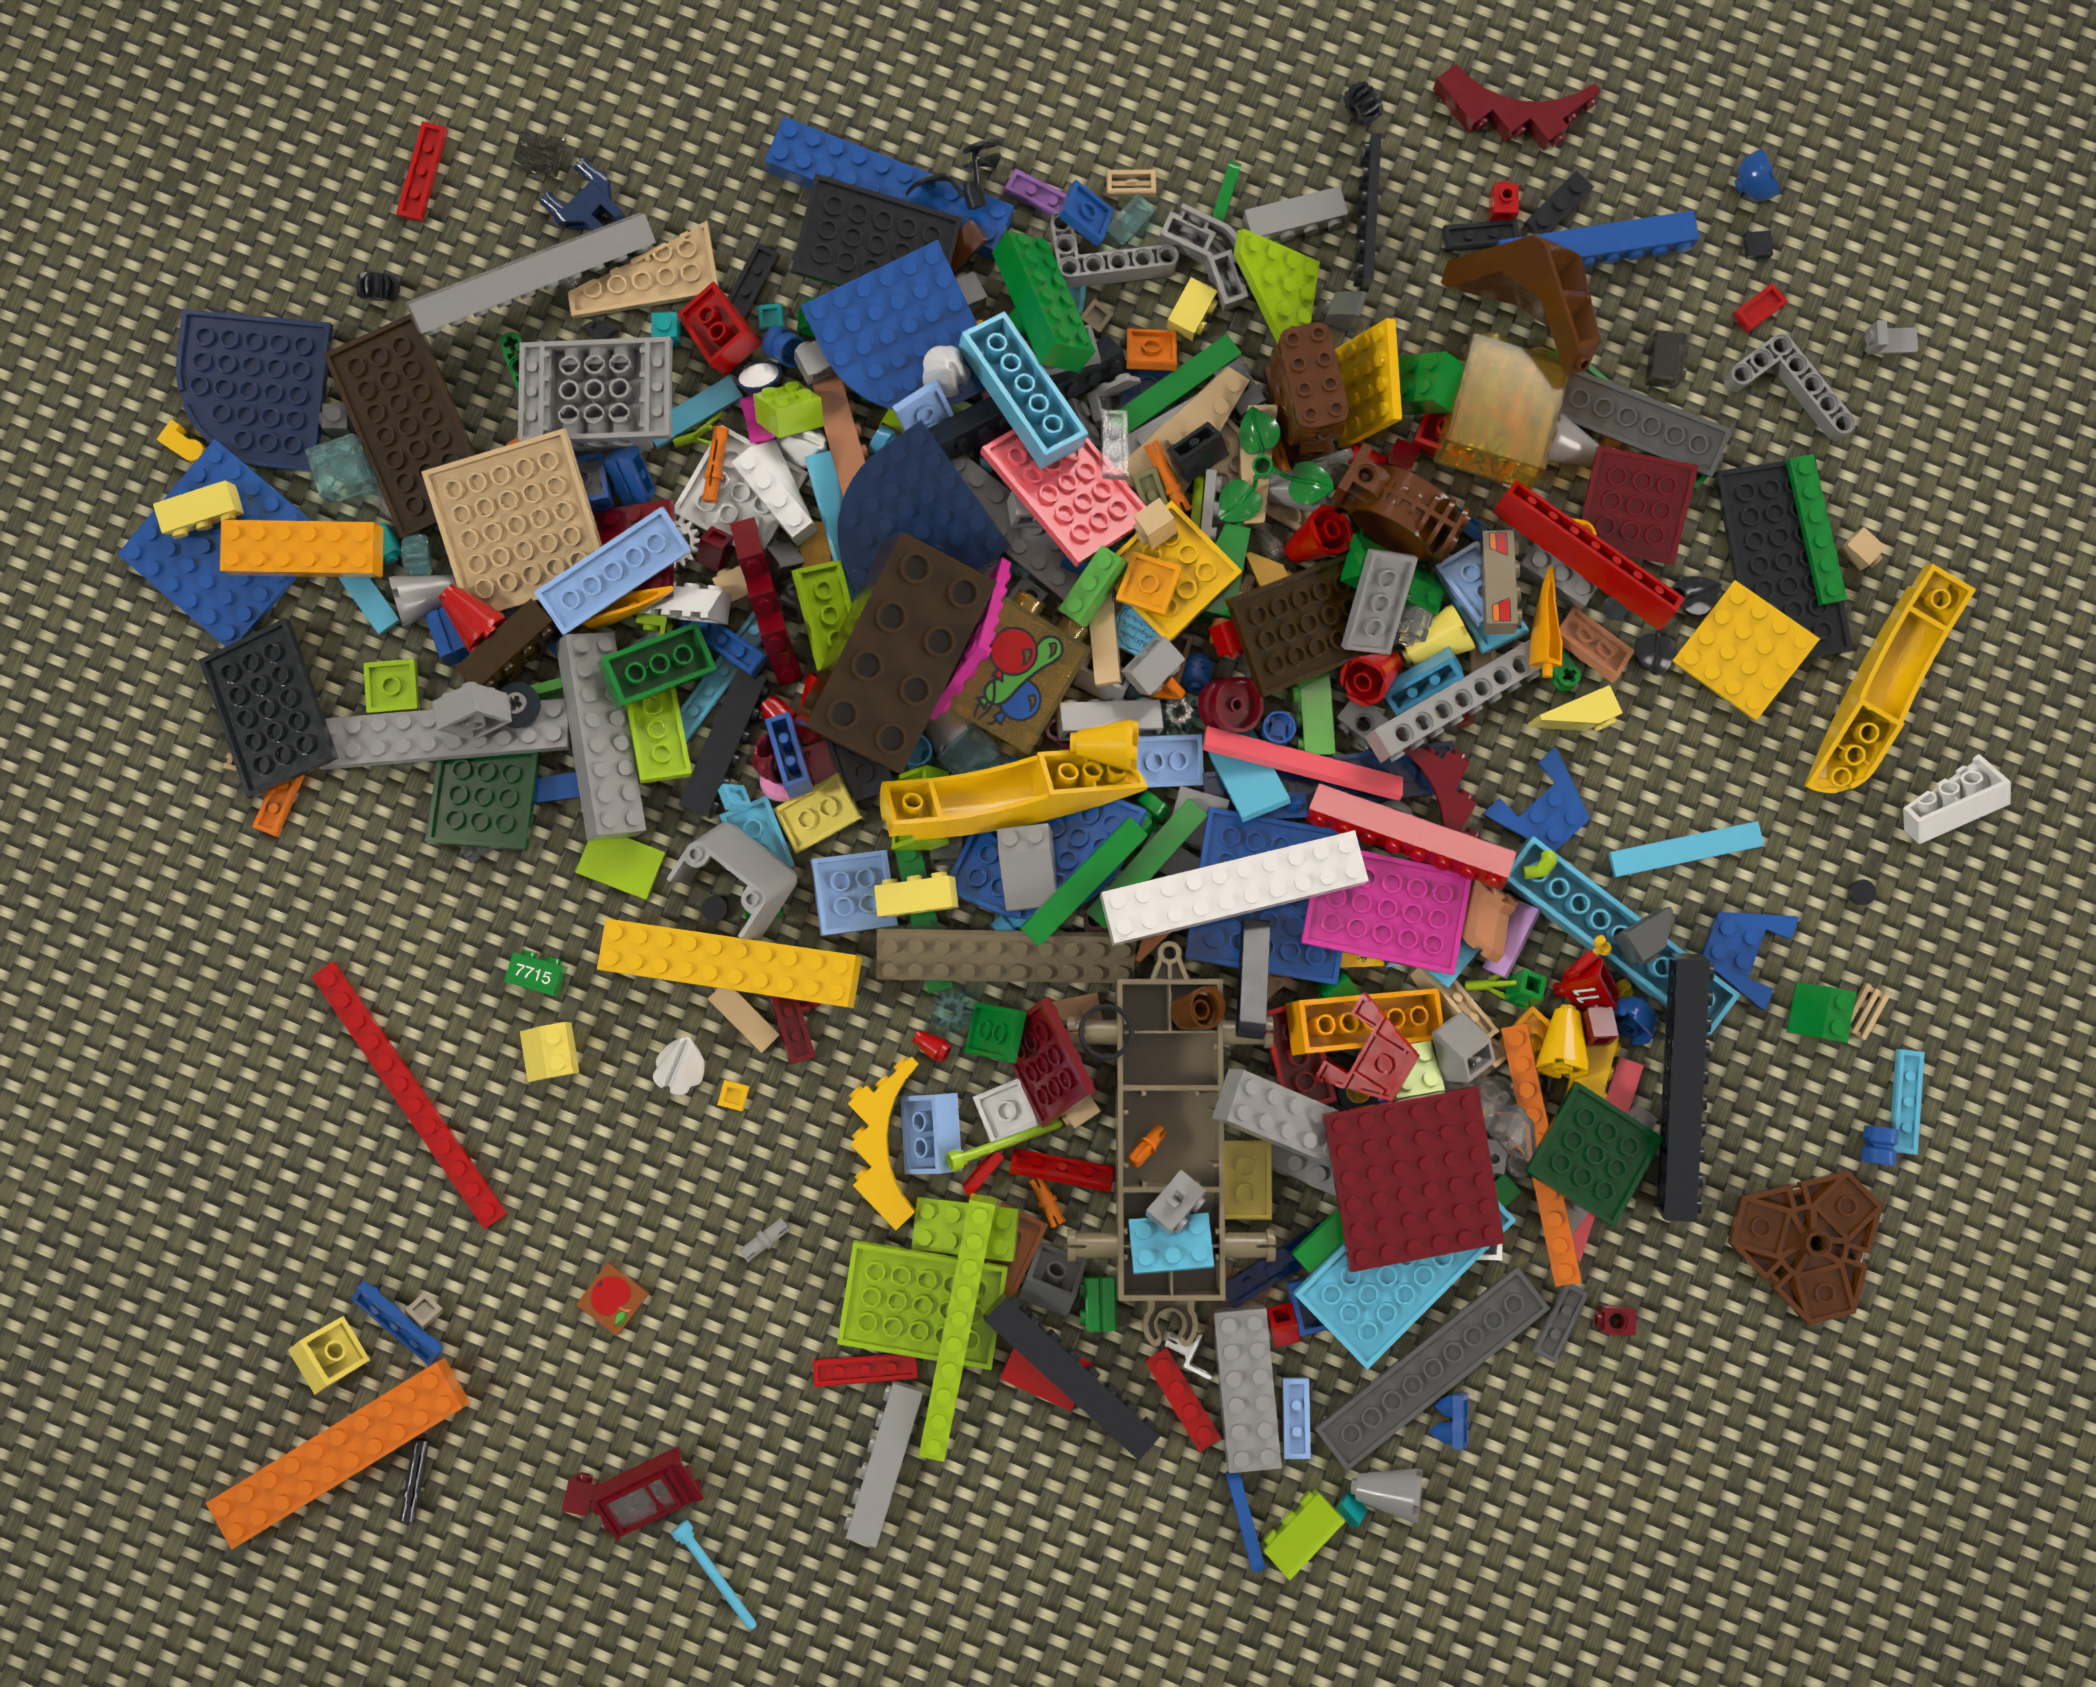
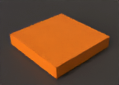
[1126,329,1177,371]

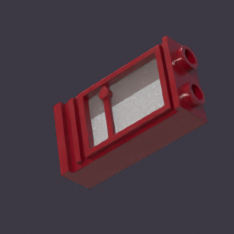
[590,1446,704,1541]

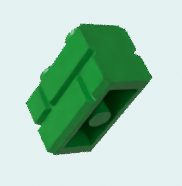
[1080,1275,1117,1332]

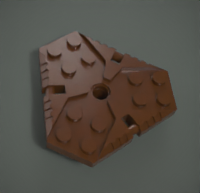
[1727,1170,1883,1325]

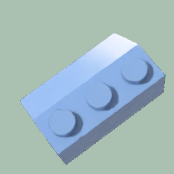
[900,1093,962,1174]

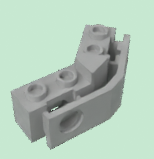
[1158,203,1252,312]

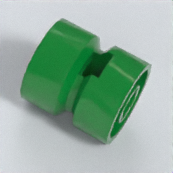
[1136,790,1170,838]

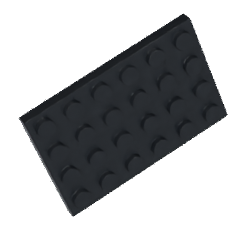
[790,173,962,287]
[199,618,339,799]

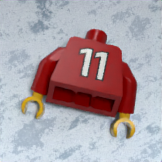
[1553,935,1633,1010]

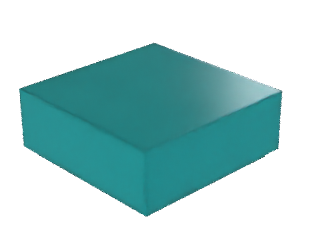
[757,303,785,332]
[1336,1490,1368,1528]

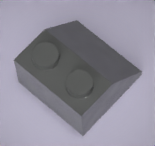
[1613,906,1673,964]
[1018,1241,1087,1317]

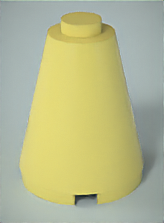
[1401,604,1475,666]

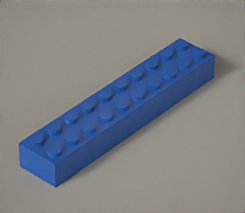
[765,116,1014,261]

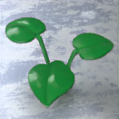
[1218,406,1334,523]

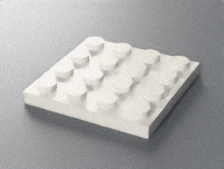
[675,425,809,549]

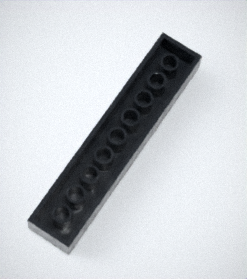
[1656,953,1714,1222]

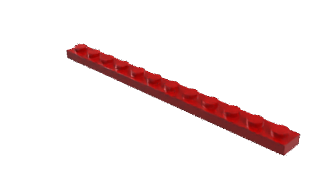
[311,961,508,1229]

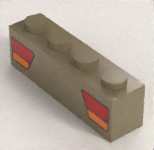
[1480,530,1522,634]

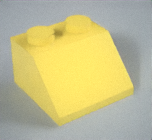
[520,1022,579,1082]
[288,1316,370,1395]

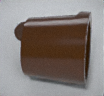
[1171,986,1226,1030]

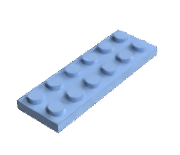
[534,507,692,635]

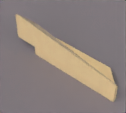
[1238,404,1277,524]
[1411,968,1507,1078]

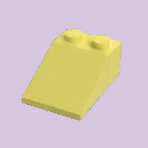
[1528,685,1622,732]

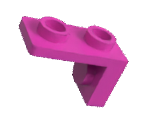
[740,395,775,444]

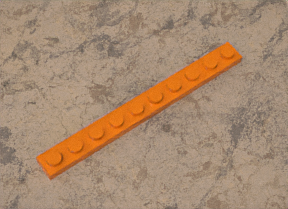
[1501,1023,1582,1287]

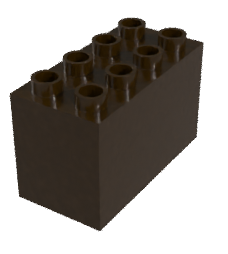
[793,531,997,774]

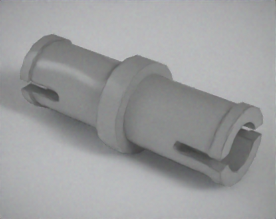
[739,1217,790,1263]

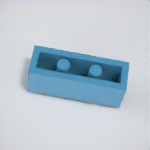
[1385,647,1464,715]

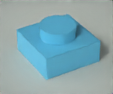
[718,784,752,812]

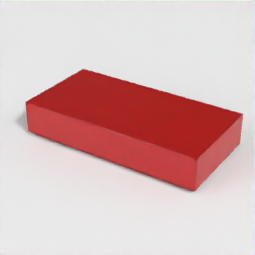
[1732,283,1788,333]
[961,1150,1004,1196]

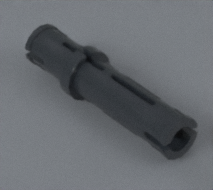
[399,1438,430,1522]

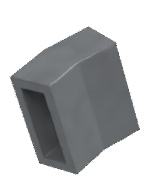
[930,836,963,866]

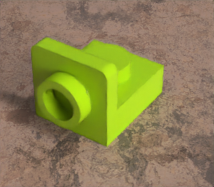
[636,613,675,636]

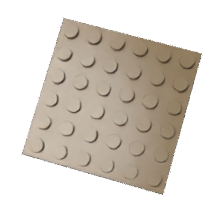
[422,428,602,611]

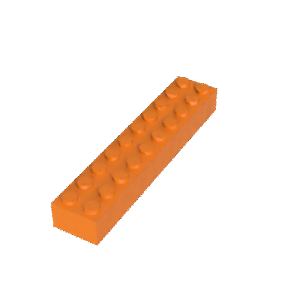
[206,1358,470,1550]

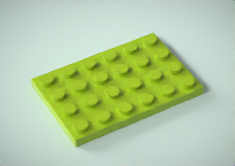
[837,1240,1008,1370]

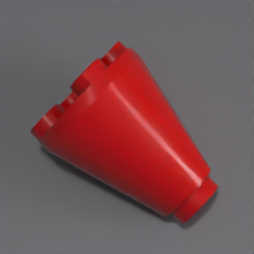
[439,584,507,653]

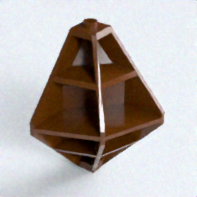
[1441,234,1601,376]

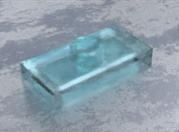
[1106,193,1156,248]

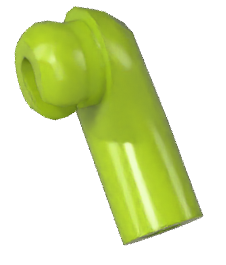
[1522,850,1557,879]

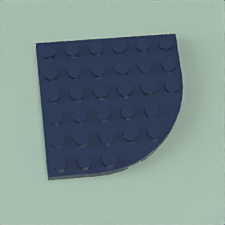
[176,309,334,473]
[837,419,1011,592]

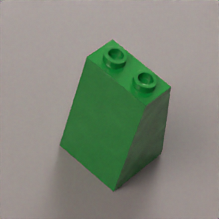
[1194,522,1251,624]

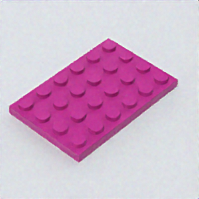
[930,557,1011,721]
[1300,850,1472,975]

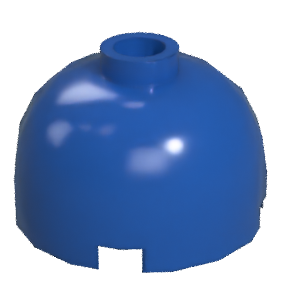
[1734,149,1780,201]
[1613,996,1658,1045]

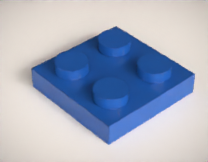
[1058,180,1114,246]

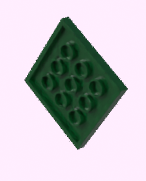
[425,752,541,851]
[1524,1082,1663,1228]

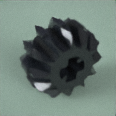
[1343,81,1384,126]
[356,272,400,302]

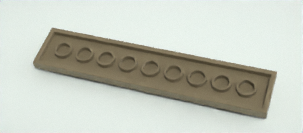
[876,929,1136,983]

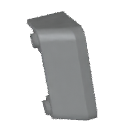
[667,822,797,940]

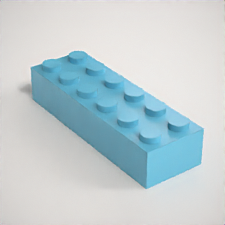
[958,311,1088,469]

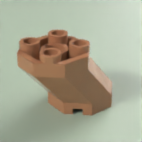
[1461,879,1519,963]

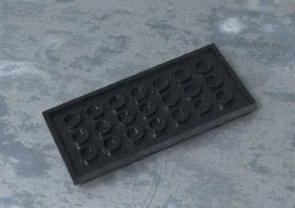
[1714,456,1853,660]

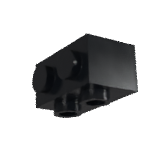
[1167,421,1229,483]

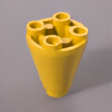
[1070,719,1139,771]

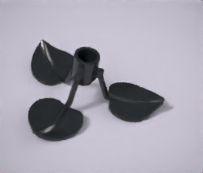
[906,138,1004,210]
[1635,576,1722,676]

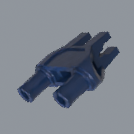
[540,157,626,231]

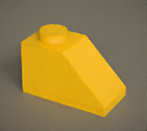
[1244,552,1291,588]

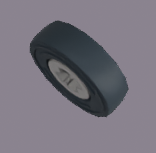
[499,682,541,728]

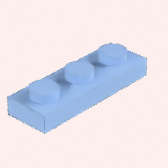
[1282,1377,1311,1459]

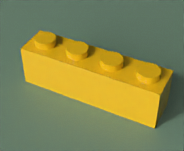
[1564,1036,1621,1100]

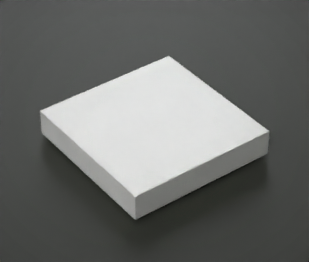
[973,1078,1039,1142]

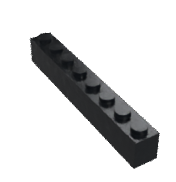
[983,1292,1160,1461]

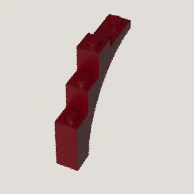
[1433,64,1601,151]
[730,517,804,686]
[1396,734,1481,839]

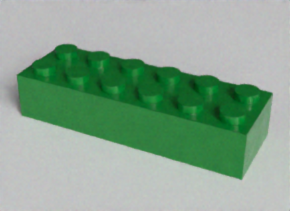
[992,231,1096,372]

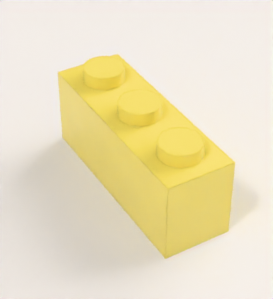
[153,480,244,539]
[874,872,959,918]

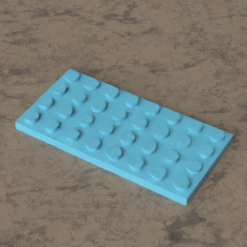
[1293,1202,1516,1370]

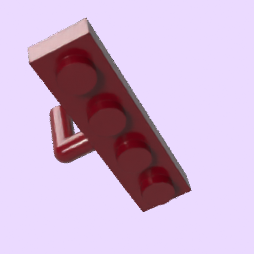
[769,996,821,1065]

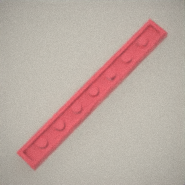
[1202,726,1403,801]
[1572,1057,1644,1261]

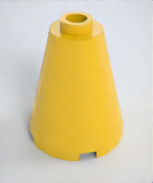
[1536,1005,1589,1079]

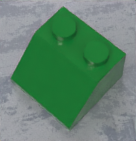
[1786,982,1857,1043]

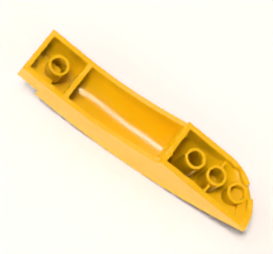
[1804,564,1976,793]
[880,750,1148,840]

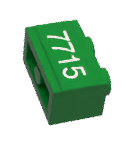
[504,949,568,997]

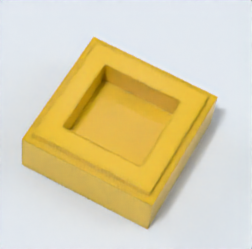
[717,1080,750,1111]

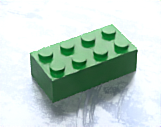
[1398,351,1465,415]
[597,622,717,710]

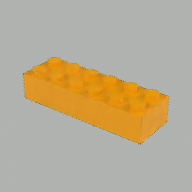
[220,520,383,578]
[1286,988,1443,1056]

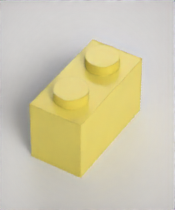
[1166,277,1219,342]

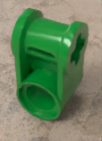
[1541,647,1581,692]

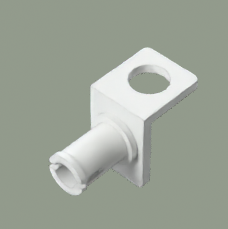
[1165,1331,1214,1380]

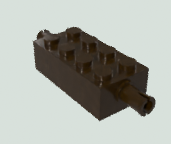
[455,598,561,691]

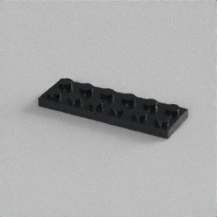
[1353,133,1382,296]

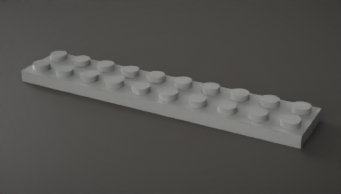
[319,699,570,770]

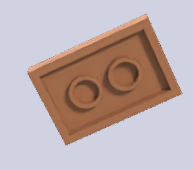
[1559,606,1634,683]

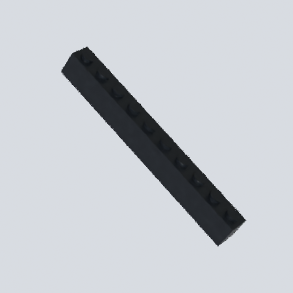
[928,335,1127,461]

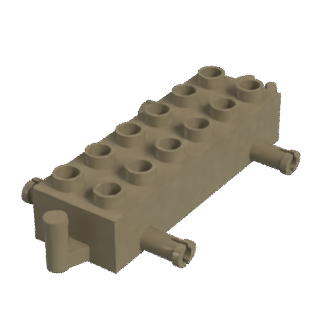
[1067,941,1276,1347]

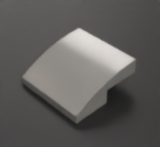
[1171,786,1230,847]

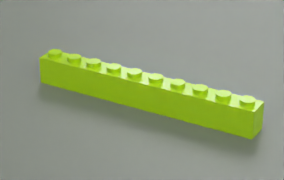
[918,1193,997,1462]

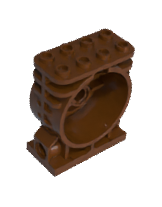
[1264,322,1349,464]
[1328,443,1472,571]

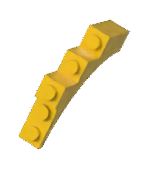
[848,1057,919,1230]

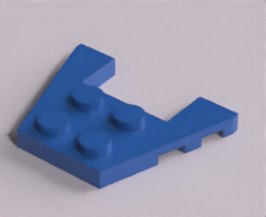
[1482,747,1590,852]
[1701,912,1799,1010]

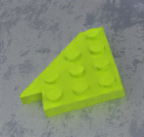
[1234,228,1320,344]

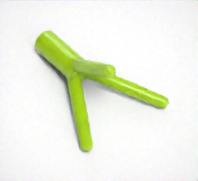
[673,411,723,448]
[1465,974,1517,999]

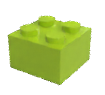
[753,381,824,438]

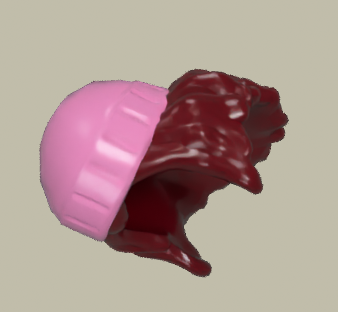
[751,733,811,802]

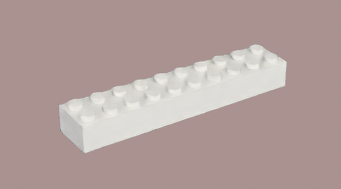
[1100,830,1369,946]

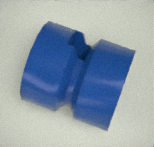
[762,326,805,368]
[1260,711,1296,746]
[1860,1125,1899,1166]

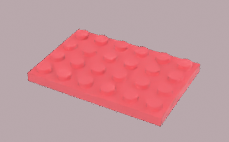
[980,430,1146,567]

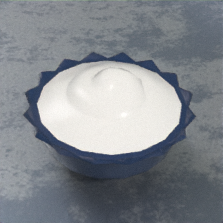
[735,360,783,395]

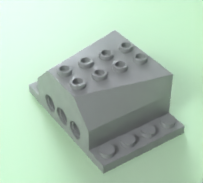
[518,337,672,457]

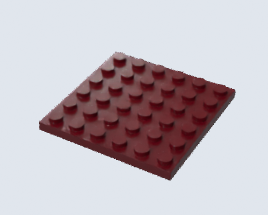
[1322,1086,1505,1272]

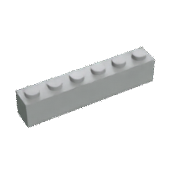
[843,1380,924,1548]

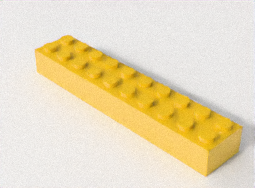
[597,918,862,1008]

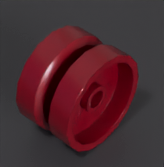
[1198,677,1264,733]

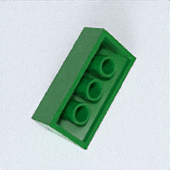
[1340,533,1444,620]

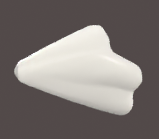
[922,346,971,397]
[776,428,828,469]
[653,1037,704,1095]

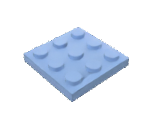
[810,850,898,936]

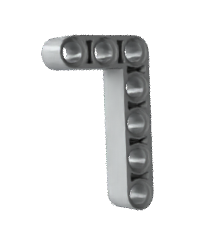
[1049,211,1179,288]
[1724,334,1855,441]

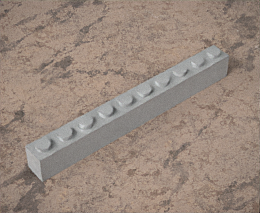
[405,213,656,336]

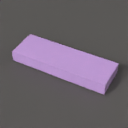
[1483,900,1541,979]

